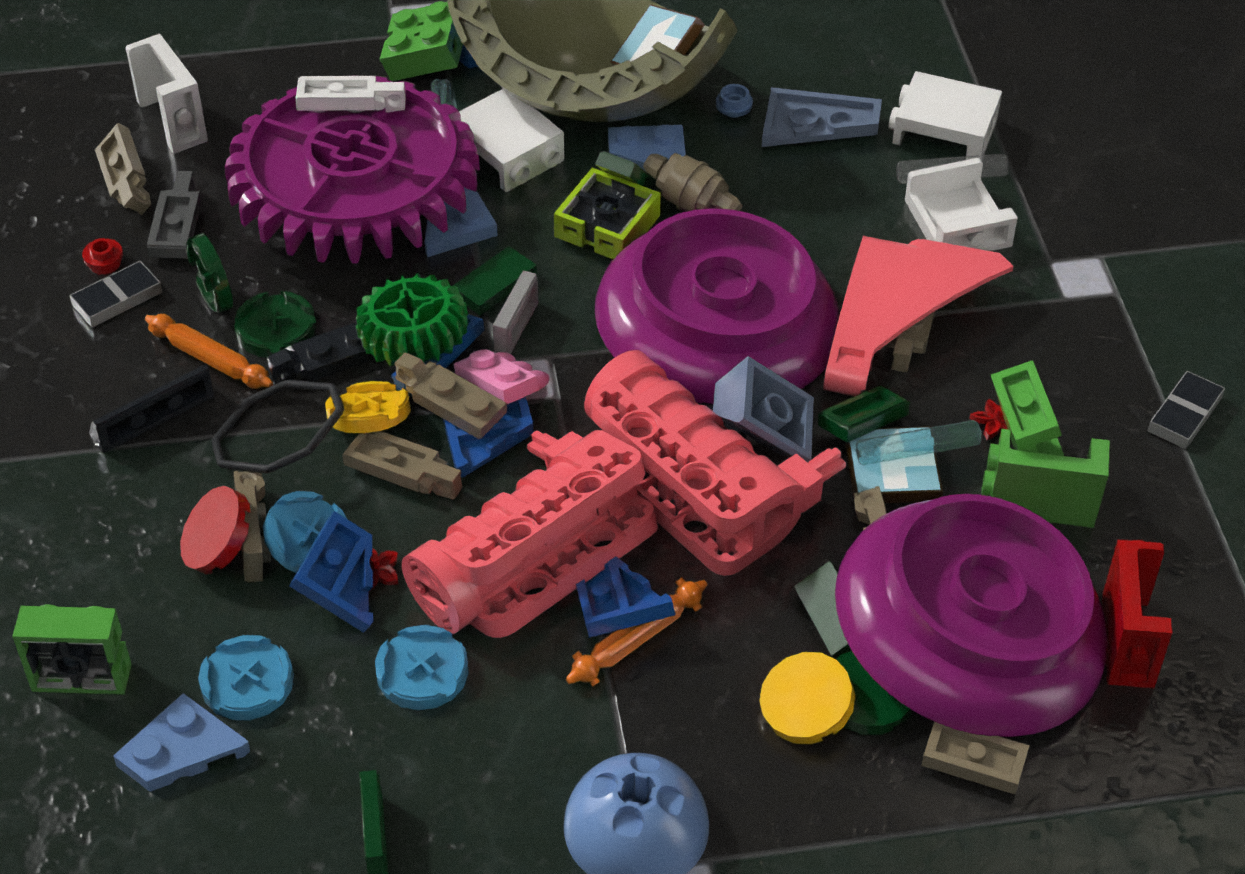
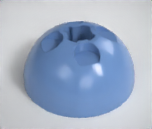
[564,753,709,874]

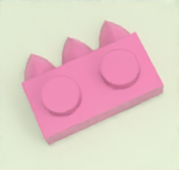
[454,349,550,404]

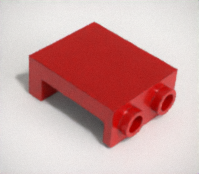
[1102,540,1172,688]

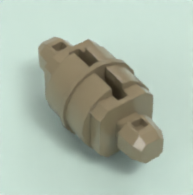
[643,153,742,212]

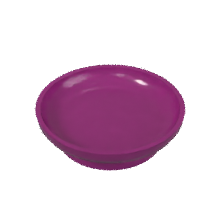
[595,209,840,404]
[835,494,1109,737]

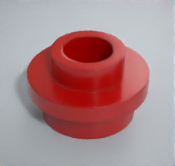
[82,238,123,274]

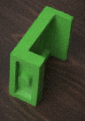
[991,360,1064,456]
[982,429,1110,528]

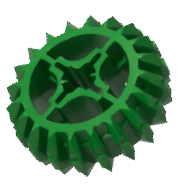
[356,273,468,367]

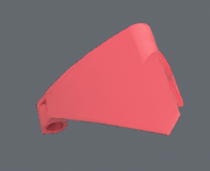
[823,236,1014,396]

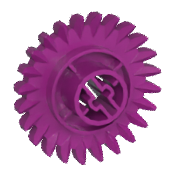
[225,75,480,263]

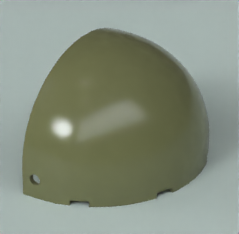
[447,0,737,123]

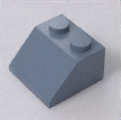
[713,356,814,462]

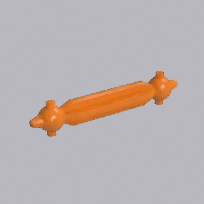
[145,314,273,389]
[566,577,708,687]

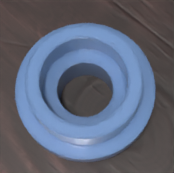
[716,84,753,118]

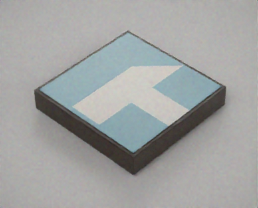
[845,426,943,503]

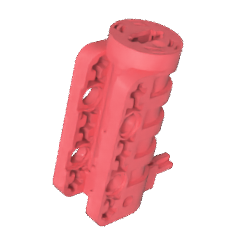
[584,350,846,576]
[402,430,658,638]

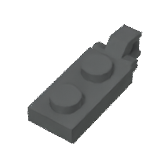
[147,171,201,259]

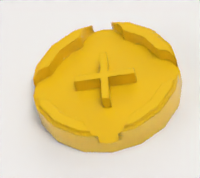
[325,381,411,433]
[759,652,856,744]

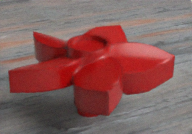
[969,399,1007,440]
[369,548,398,592]

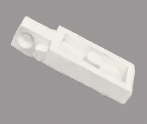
[296,76,406,113]

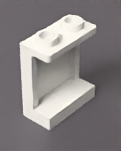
[126,34,208,154]
[888,71,1002,161]
[459,89,564,192]
[905,158,1017,251]

